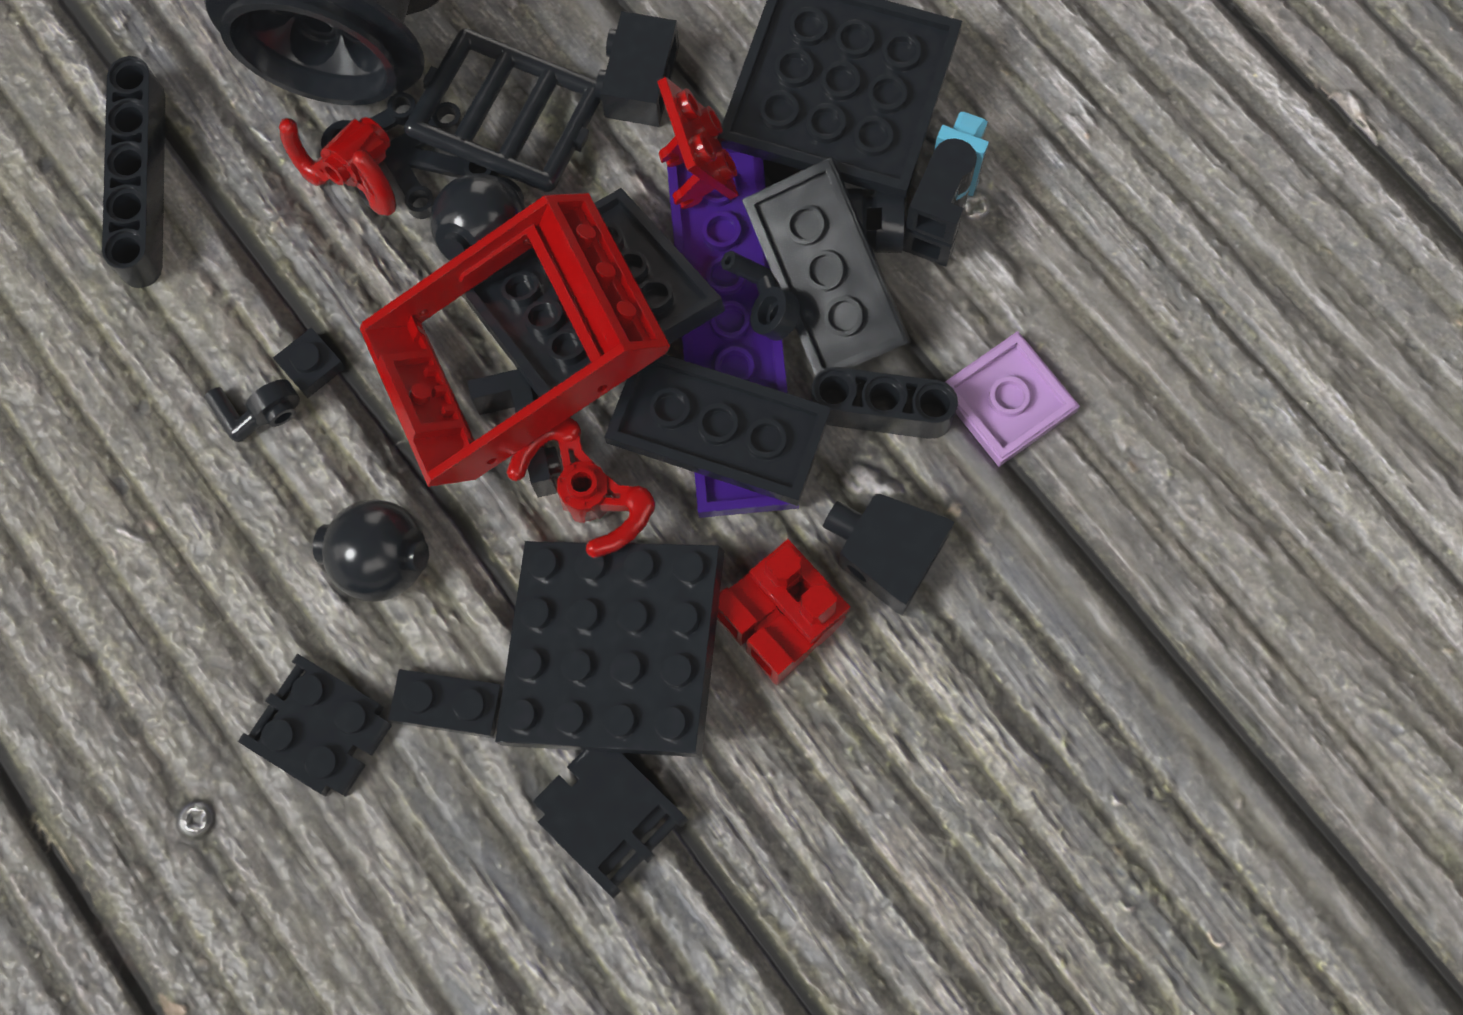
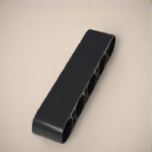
[102,56,166,288]

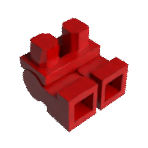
[717,539,851,686]

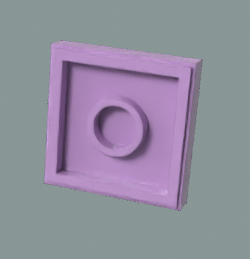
[945,331,1080,467]

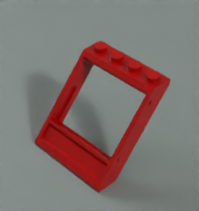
[360,193,670,487]

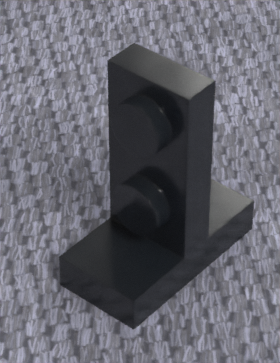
[467,369,562,498]

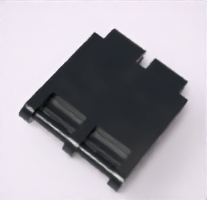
[238,653,392,797]
[532,751,689,899]

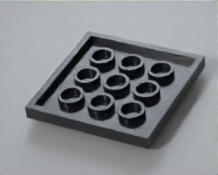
[717,0,962,199]
[462,188,725,397]
[495,541,725,758]

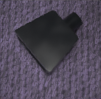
[823,494,955,616]

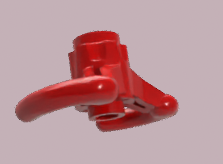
[279,117,396,216]
[506,417,655,558]

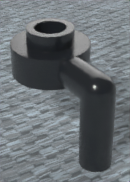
[721,251,800,341]
[204,379,300,442]

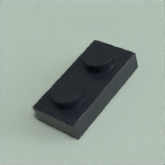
[388,669,503,739]

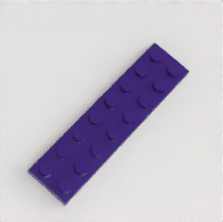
[667,148,799,518]

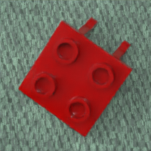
[657,77,739,209]

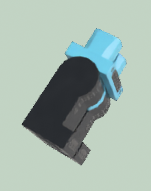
[902,112,989,267]

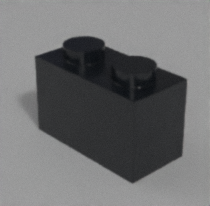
[595,11,679,127]

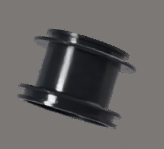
[204,0,440,105]

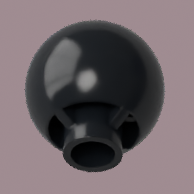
[430,173,526,261]
[312,499,429,602]

